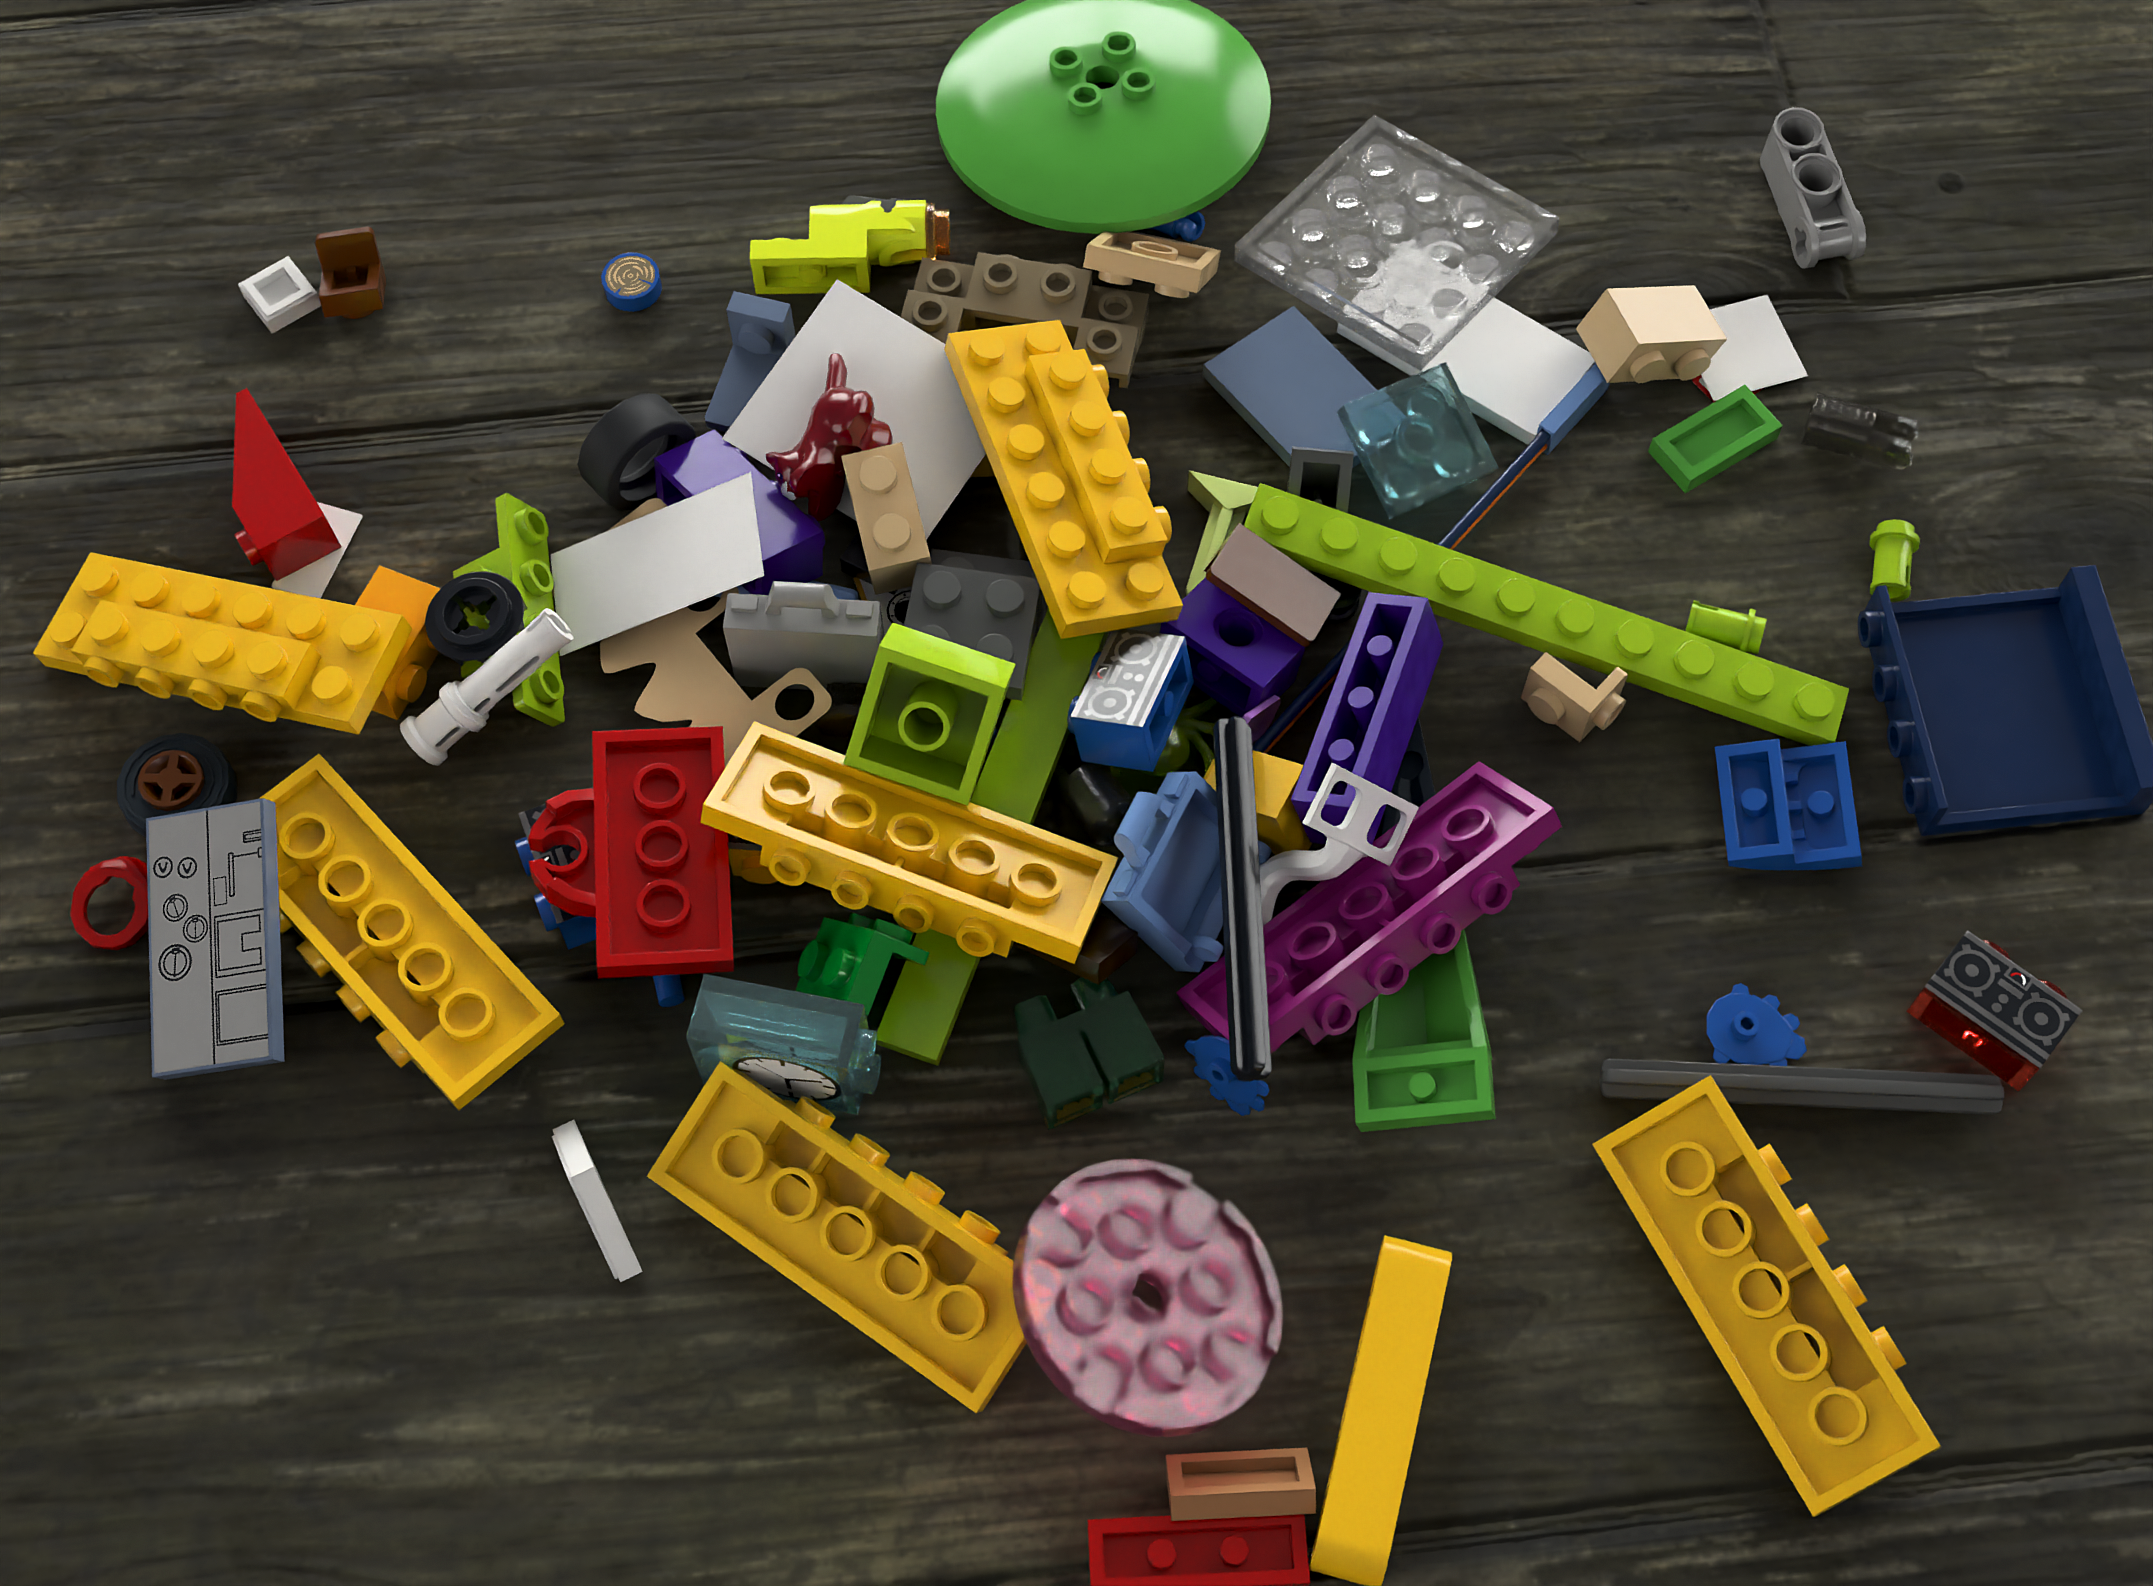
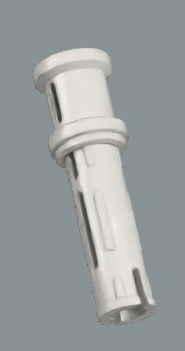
[400,608,574,766]

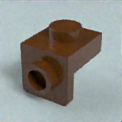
[315,227,386,319]

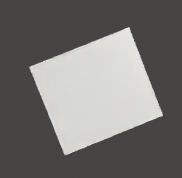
[722,279,986,540]

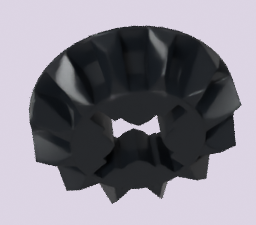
[425,571,527,666]

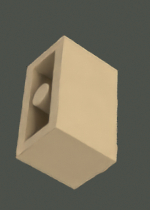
[1576,285,1727,383]
[841,442,932,595]

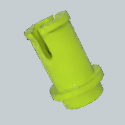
[1869,519,1920,602]
[1685,600,1767,655]

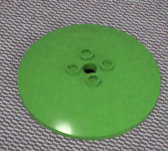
[936,0,1271,234]

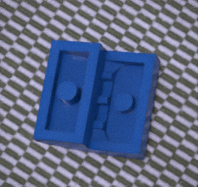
[1715,738,1863,870]

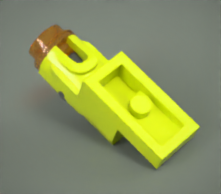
[750,195,951,294]

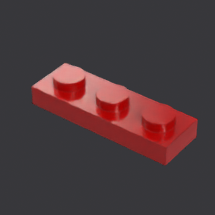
[1087,1514,1310,1586]

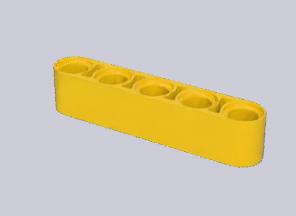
[1309,1235,1452,1586]

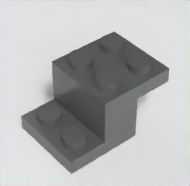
[904,549,1047,701]

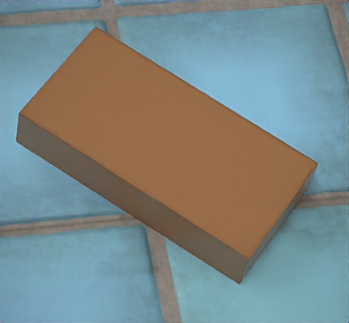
[1166,1448,1316,1521]

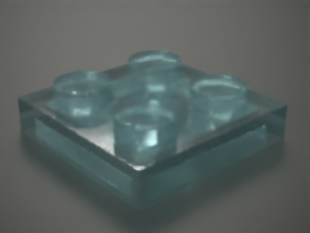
[1337,362,1499,519]

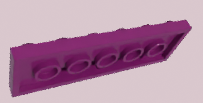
[1176,761,1562,1053]

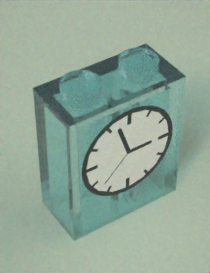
[686,974,881,1115]

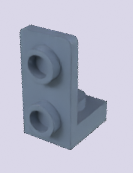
[705,291,796,432]

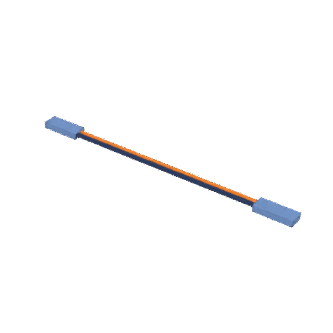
[1252,363,1610,754]

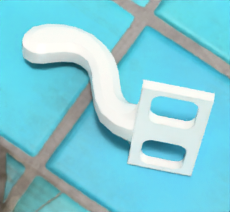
[1259,763,1419,926]

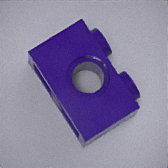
[1159,577,1305,717]

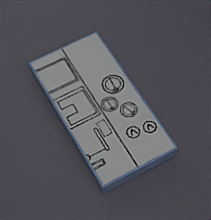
[146,798,285,1080]

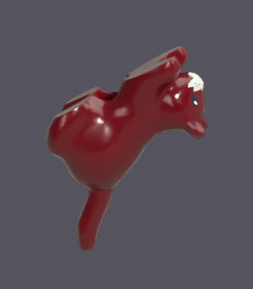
[766,353,893,521]

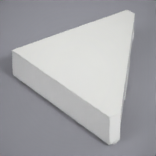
[552,1120,643,1282]

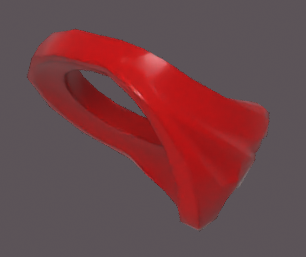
[70,856,149,950]

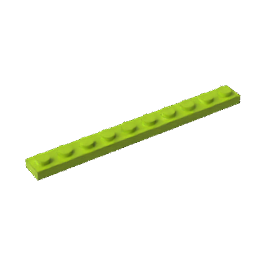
[1244,483,1849,746]

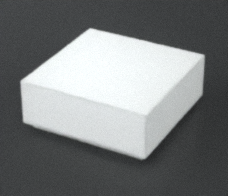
[238,256,321,334]

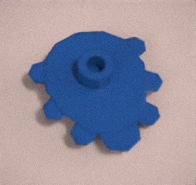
[1707,983,1807,1066]
[1184,1036,1270,1116]

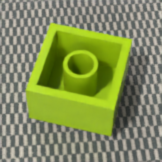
[843,622,1016,806]

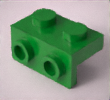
[795,912,930,1016]

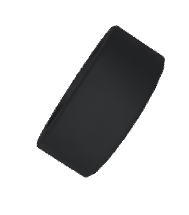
[577,394,696,511]

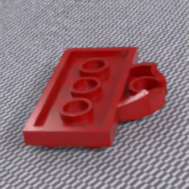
[528,726,734,979]

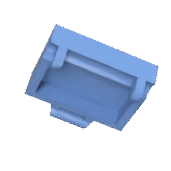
[1101,771,1272,972]

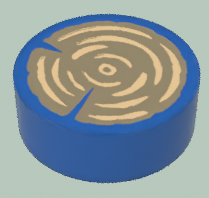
[601,253,662,312]

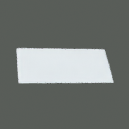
[550,472,764,656]

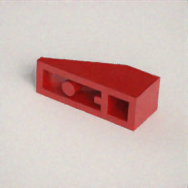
[232,388,341,581]

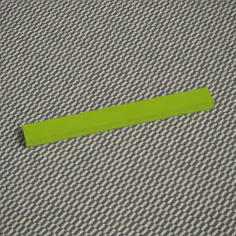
[874,608,1109,1066]

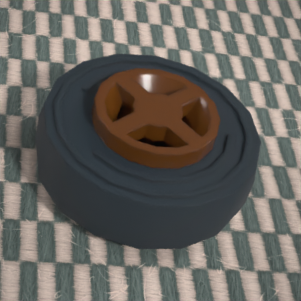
[117,733,237,838]

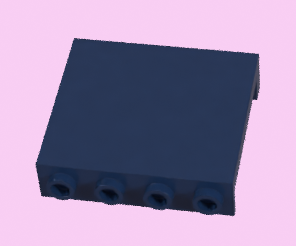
[1858,565,2153,836]

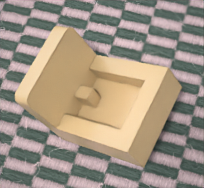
[1521,652,1628,742]

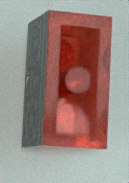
[1906,931,2083,1091]

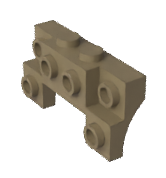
[901,252,1149,388]

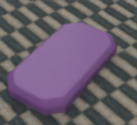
[1243,695,1281,743]

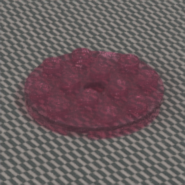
[1012,1159,1282,1437]

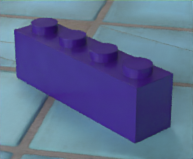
[1291,592,1444,845]

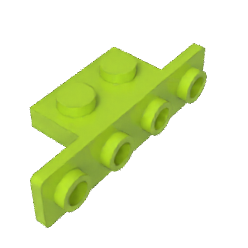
[453,493,565,727]

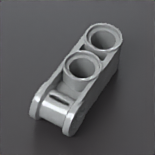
[1760,108,1866,268]

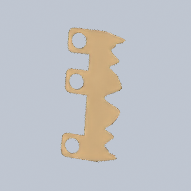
[552,498,832,768]

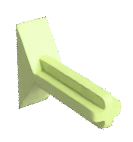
[1185,470,1258,596]

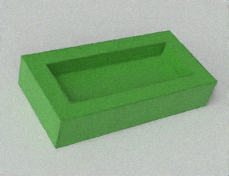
[1648,385,1783,493]

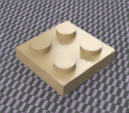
[1083,231,1221,298]

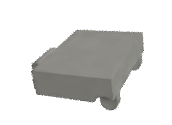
[723,581,885,693]

